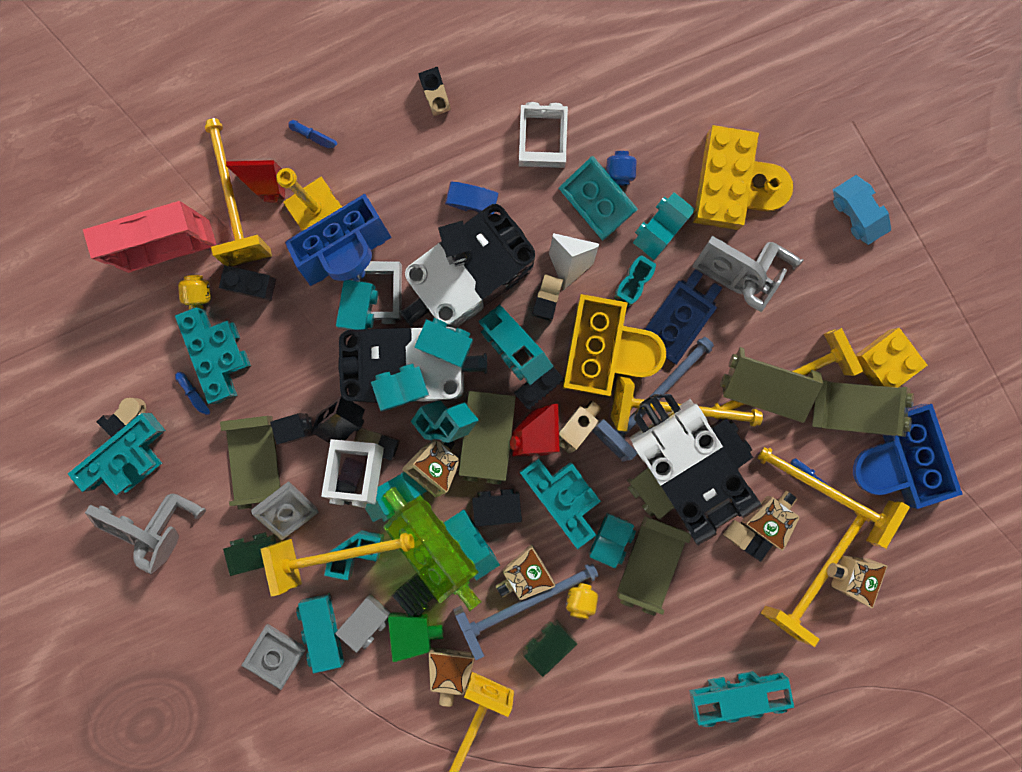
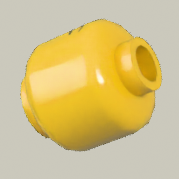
[178,275,211,309]
[566,583,598,620]

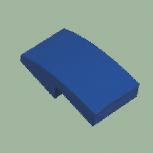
[445,181,498,216]

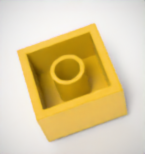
[856,328,928,388]

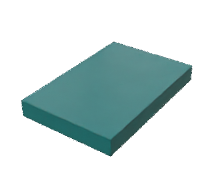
[558,156,639,241]

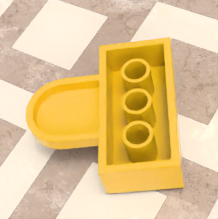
[693,125,793,230]
[562,294,666,396]

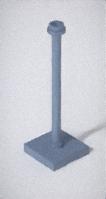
[592,337,714,461]
[453,564,599,660]

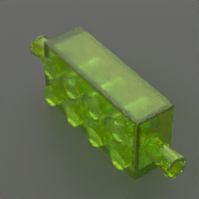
[383,487,482,612]

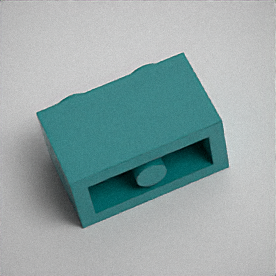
[336,280,378,330]
[415,318,473,368]

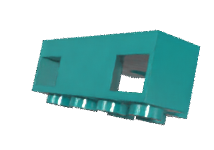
[478,304,553,385]
[175,307,251,404]
[68,413,166,495]
[520,458,601,549]
[689,671,794,727]

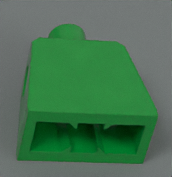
[388,612,444,662]

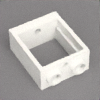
[519,102,568,168]
[358,261,402,324]
[321,439,384,508]

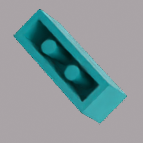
[296,593,345,673]

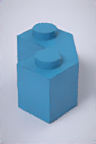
[833,175,891,245]

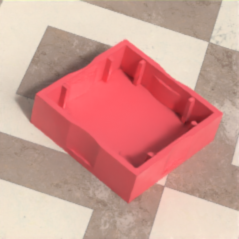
[83,201,217,273]

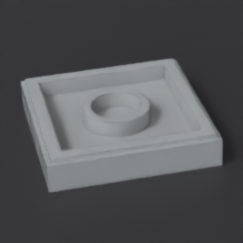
[251,481,319,541]
[241,624,307,690]

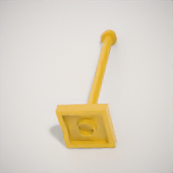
[205,118,272,267]
[277,168,342,231]
[711,328,863,420]
[610,374,763,432]
[757,447,910,549]
[761,512,871,647]
[261,533,415,596]
[449,672,514,772]

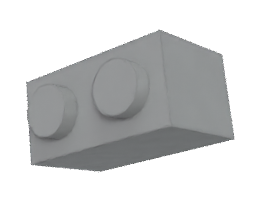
[335,594,390,653]

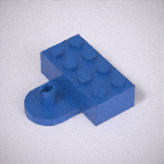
[285,194,392,286]
[853,404,963,509]

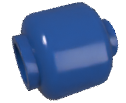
[606,151,637,186]

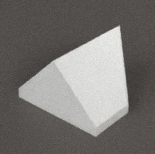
[549,233,599,290]

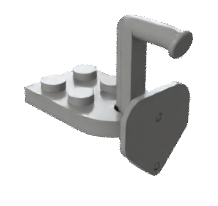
[692,236,804,312]
[85,494,206,574]

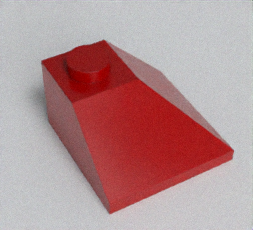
[226,160,285,203]
[510,404,560,457]

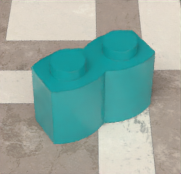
[614,255,656,307]
[371,364,430,411]
[588,512,636,568]

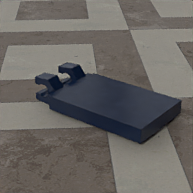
[644,269,722,365]

